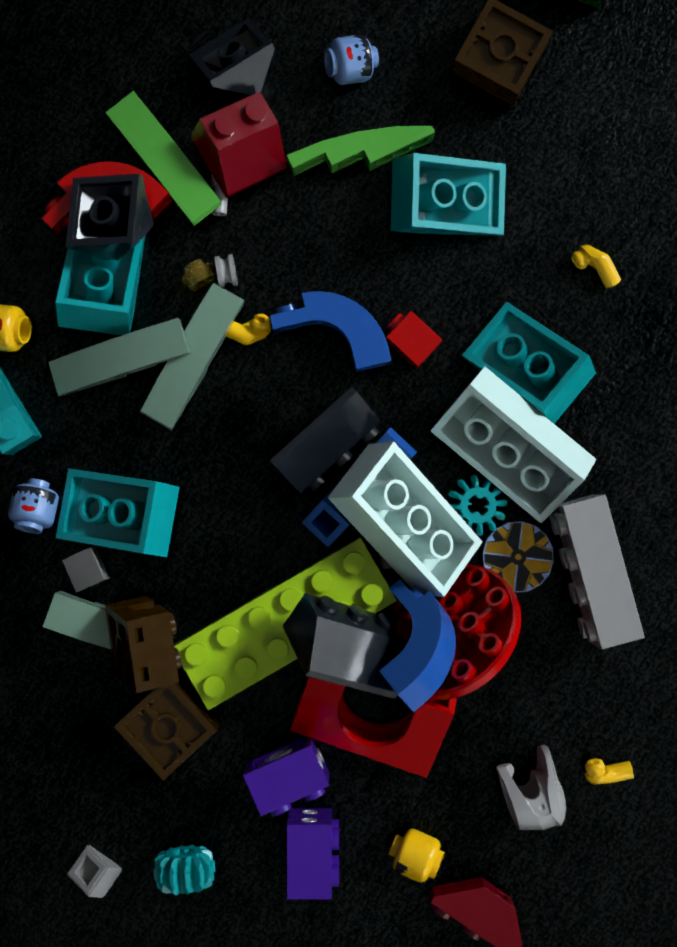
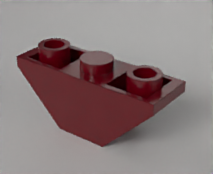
[428,877,523,947]

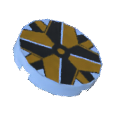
[482,521,554,592]

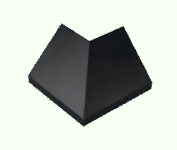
[189,18,278,95]
[65,174,154,261]

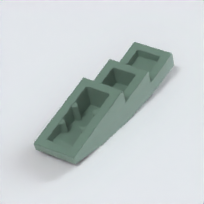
[140,283,244,430]
[48,318,190,396]

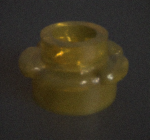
[182,259,216,291]

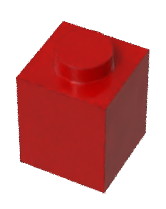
[386,311,443,369]

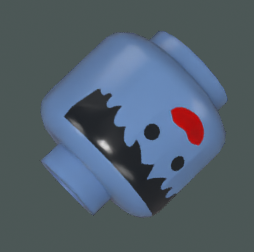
[324,35,379,85]
[8,478,59,534]

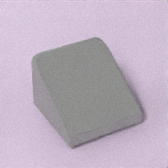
[62,546,109,593]
[67,845,122,898]

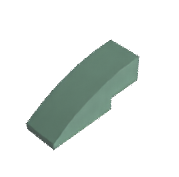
[43,591,111,649]

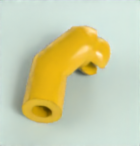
[571,245,621,288]
[226,314,271,345]
[585,758,634,784]

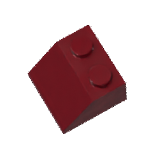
[190,92,287,198]

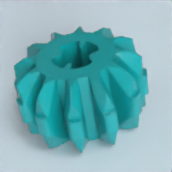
[448,475,508,536]
[153,845,215,895]

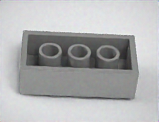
[549,494,645,649]

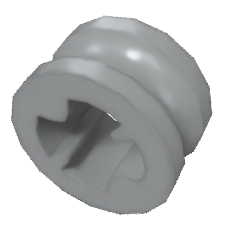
[215,254,238,288]

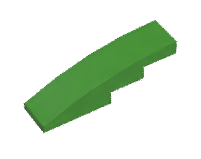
[106,91,222,226]
[287,126,435,176]

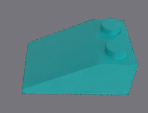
[391,153,506,236]
[55,236,145,336]
[462,302,596,424]
[56,468,180,557]

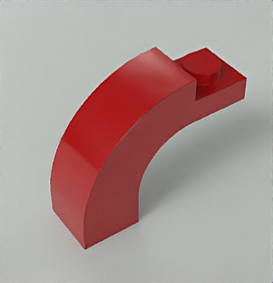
[42,162,173,235]

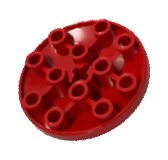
[392,565,521,700]

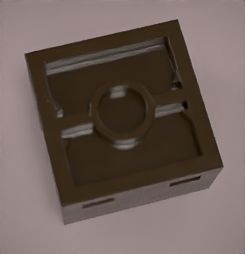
[451,0,553,106]
[105,596,181,693]
[114,679,220,780]

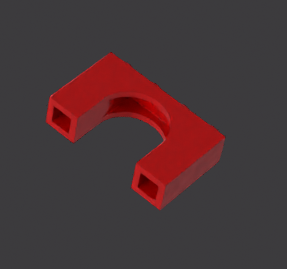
[290,676,457,778]

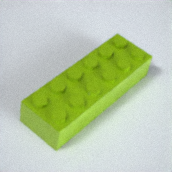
[174,537,397,710]

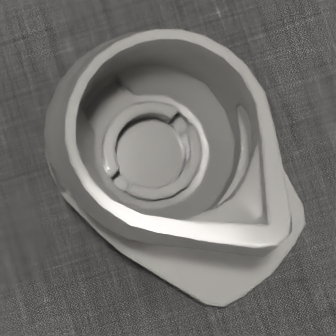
[496,745,566,830]

